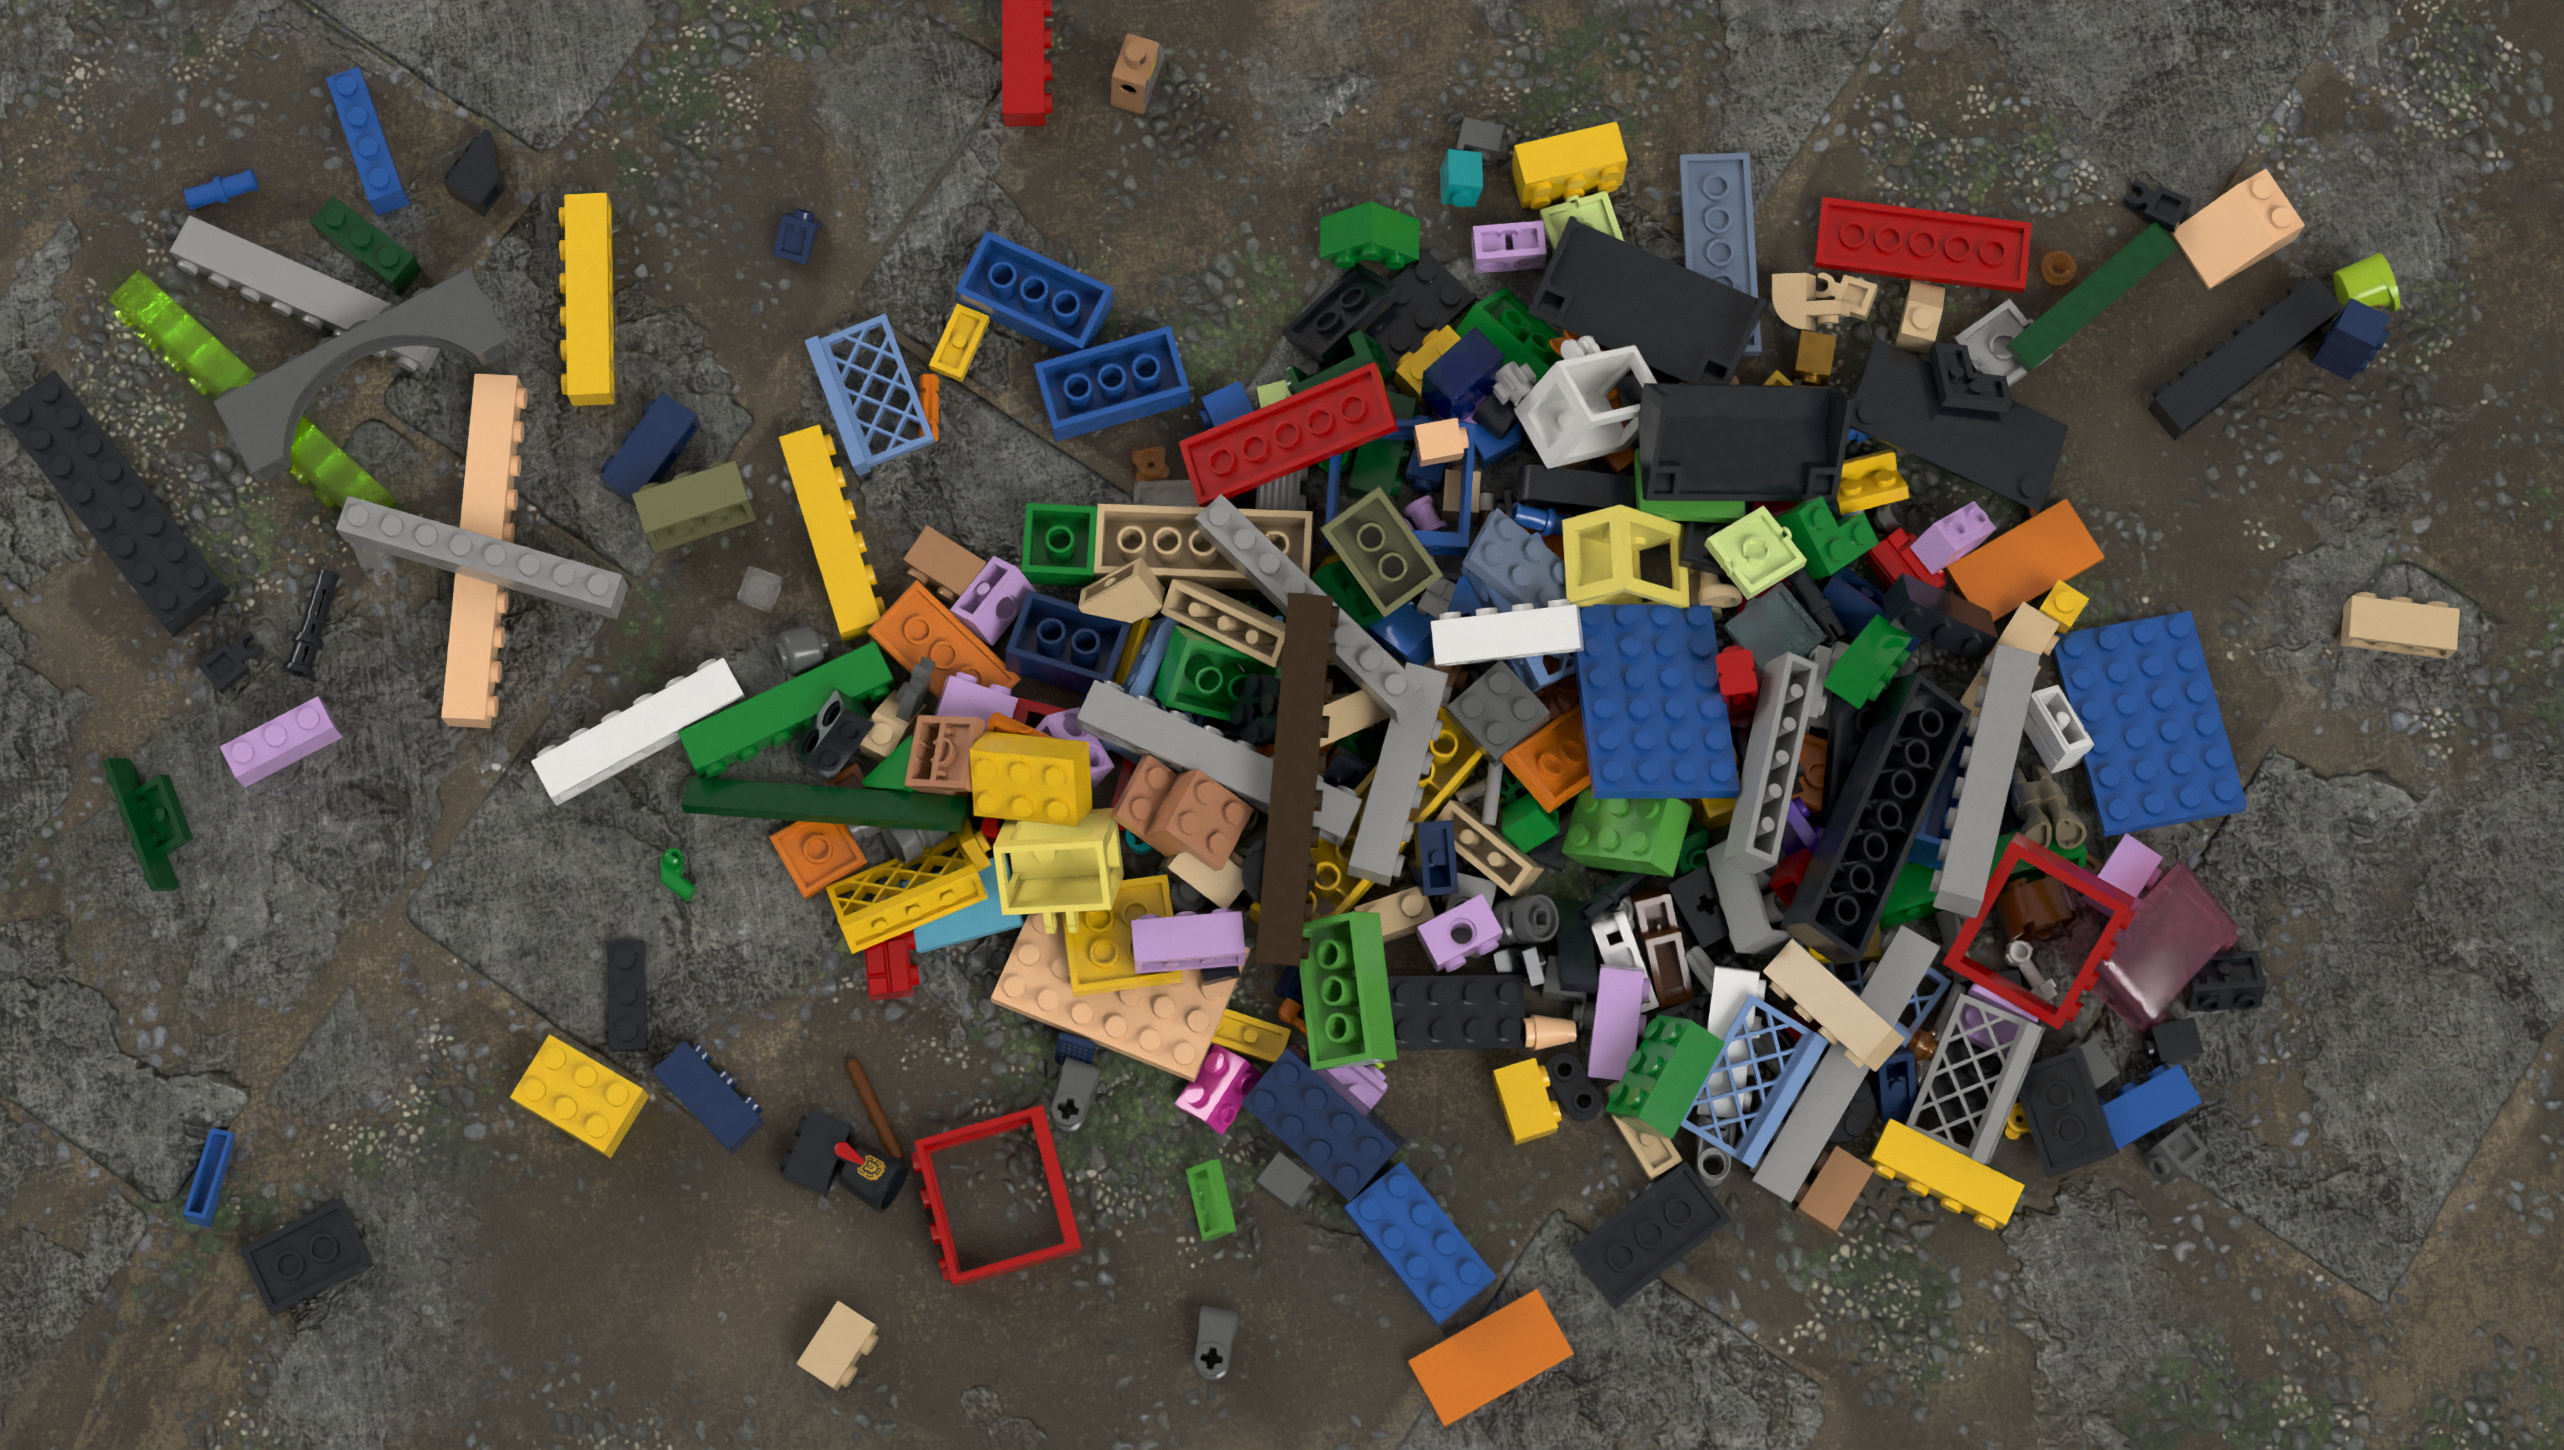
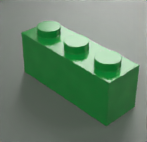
[1823,614,1913,709]

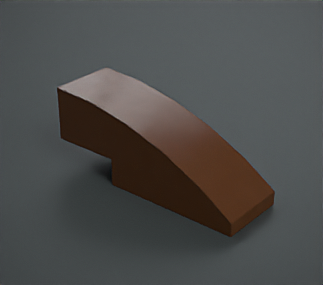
[1630,887,1695,1009]

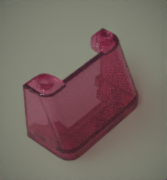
[2074,860,2240,1033]

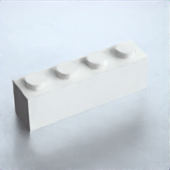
[1431,599,1584,667]
[1697,966,1766,1118]

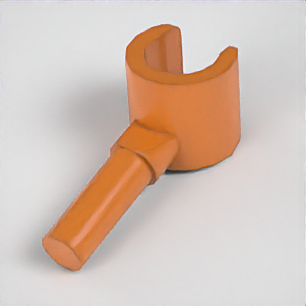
[1278,998,1308,1038]

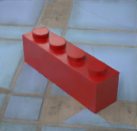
[1002,0,1053,127]

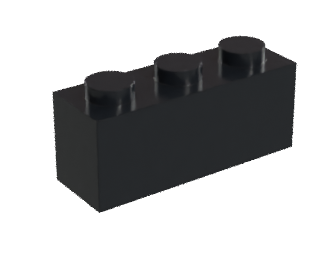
[1882,573,1998,663]

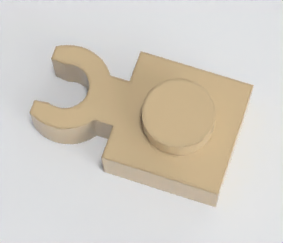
[1816,273,1878,321]

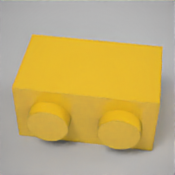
[1492,1058,1562,1146]

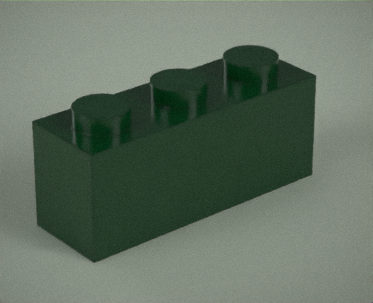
[311,196,422,296]
[1347,391,1422,500]

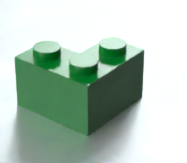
[1320,201,1420,269]
[1774,496,1879,580]

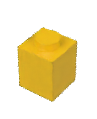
[2038,580,2089,635]

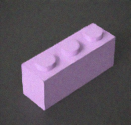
[220,696,342,787]
[1131,908,1246,974]
[1587,964,1651,1081]

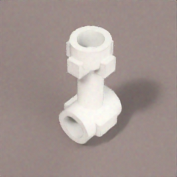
[2003,940,2058,1001]

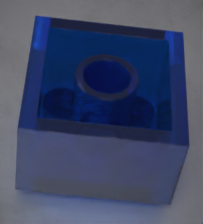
[1421,326,1505,421]

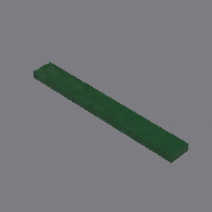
[681,777,971,833]

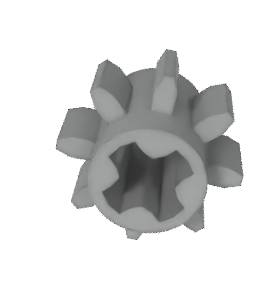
[1493,361,1537,406]

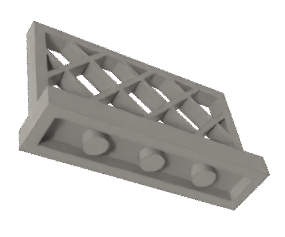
[1906,993,2045,1165]

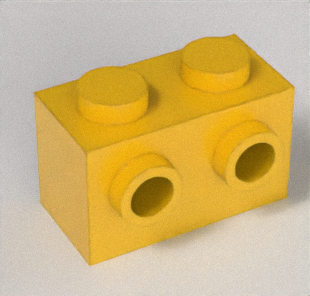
[1395,324,1472,408]

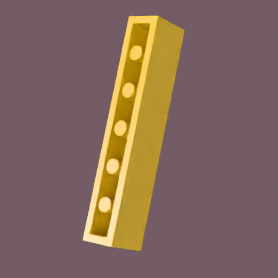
[559,193,615,406]
[779,424,886,642]

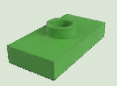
[1186,1159,1237,1241]

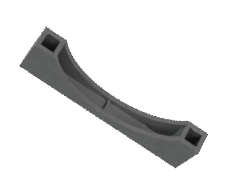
[213,268,514,484]

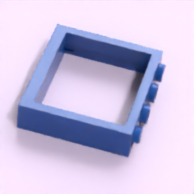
[1324,415,1476,557]

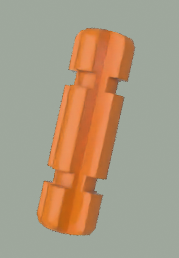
[919,374,939,442]

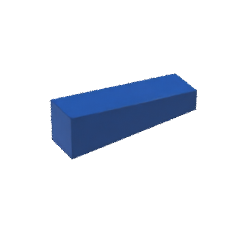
[183,1128,236,1228]

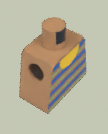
[1111,34,1164,115]

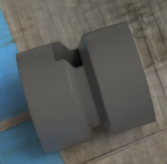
[880,827,949,865]
[1492,894,1559,946]

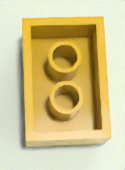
[1511,122,1628,210]
[969,731,1093,827]
[510,1034,649,1159]

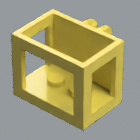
[1562,505,1690,608]
[993,808,1124,934]

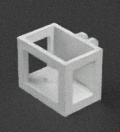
[1514,336,1657,469]

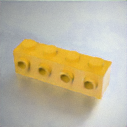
[1867,1118,2025,1231]

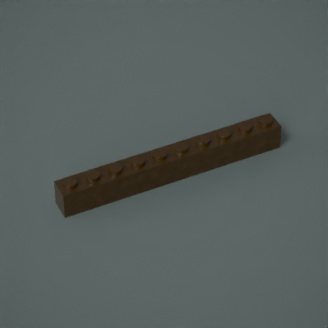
[1255,592,1340,967]

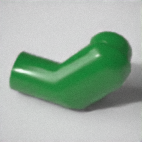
[660,848,697,902]

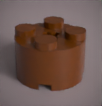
[1995,873,2079,943]

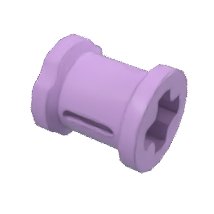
[1403,495,1448,532]

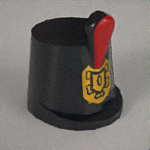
[833,1142,910,1214]

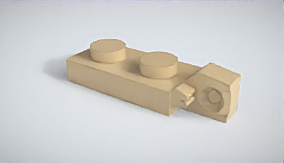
[1606,1080,1682,1180]

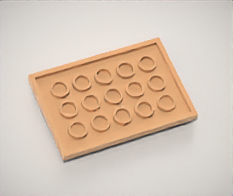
[991,912,1250,1082]

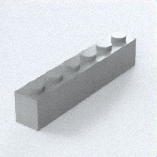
[1723,651,1819,874]
[1347,662,1453,886]

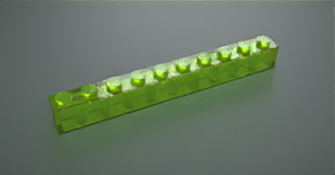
[108,269,397,517]

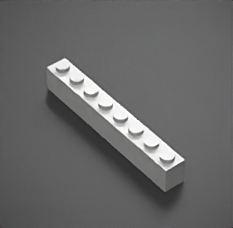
[169,215,440,373]
[1195,494,1425,725]
[336,496,628,619]
[1929,644,2040,918]
[1076,680,1363,848]
[1749,925,1940,1204]

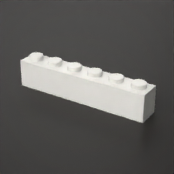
[531,658,746,806]

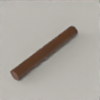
[845,1059,905,1159]

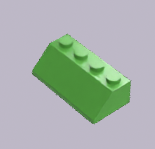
[1299,911,1397,1070]

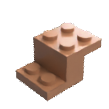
[904,715,985,796]
[1110,754,1254,872]

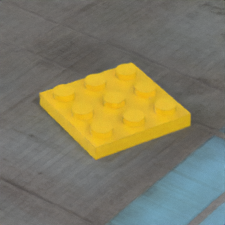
[1062,874,1182,997]

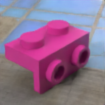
[1175,1044,1261,1135]

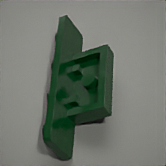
[103,758,194,891]

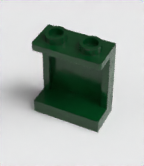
[1286,330,1394,395]
[1273,560,1384,667]

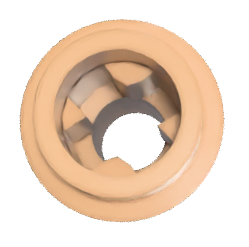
[1523,1014,1576,1051]

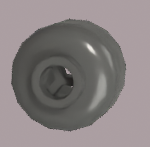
[772,625,829,676]

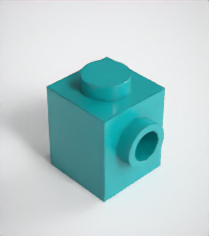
[1440,149,1483,207]

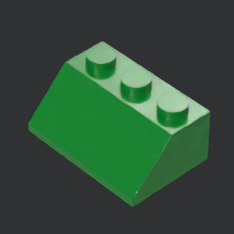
[1455,287,1564,386]

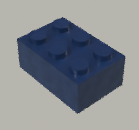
[1005,590,1131,695]

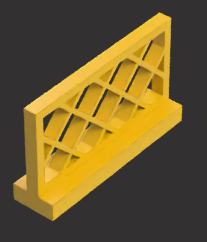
[826,833,988,954]

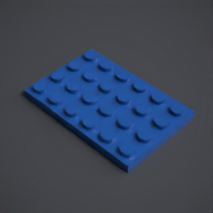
[1573,604,1740,799]
[2052,611,2247,837]

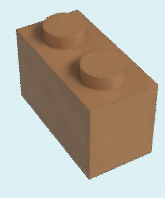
[903,525,987,605]
[1793,1145,1874,1236]

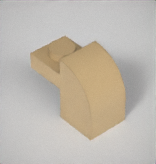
[1772,273,1850,332]

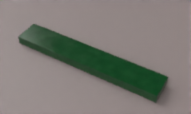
[2005,221,2179,373]

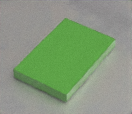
[1634,449,1745,524]

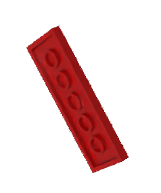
[1814,197,2032,293]
[1179,362,1399,508]

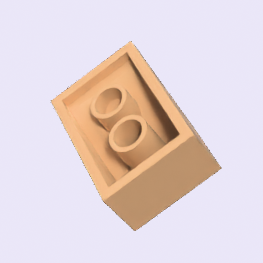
[2170,169,2305,290]

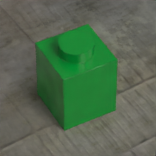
[1501,792,1559,854]

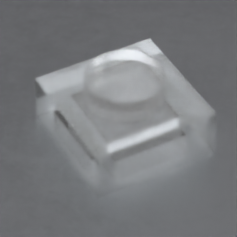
[737,566,784,613]

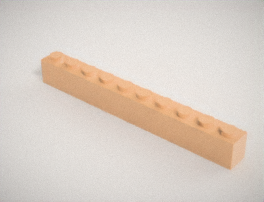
[441,374,528,728]

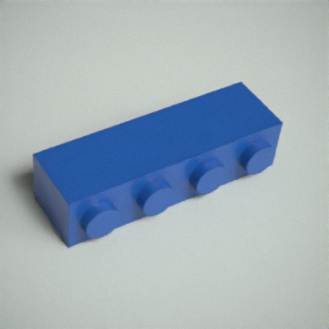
[326,67,410,216]

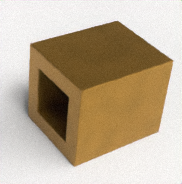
[1791,330,1837,386]

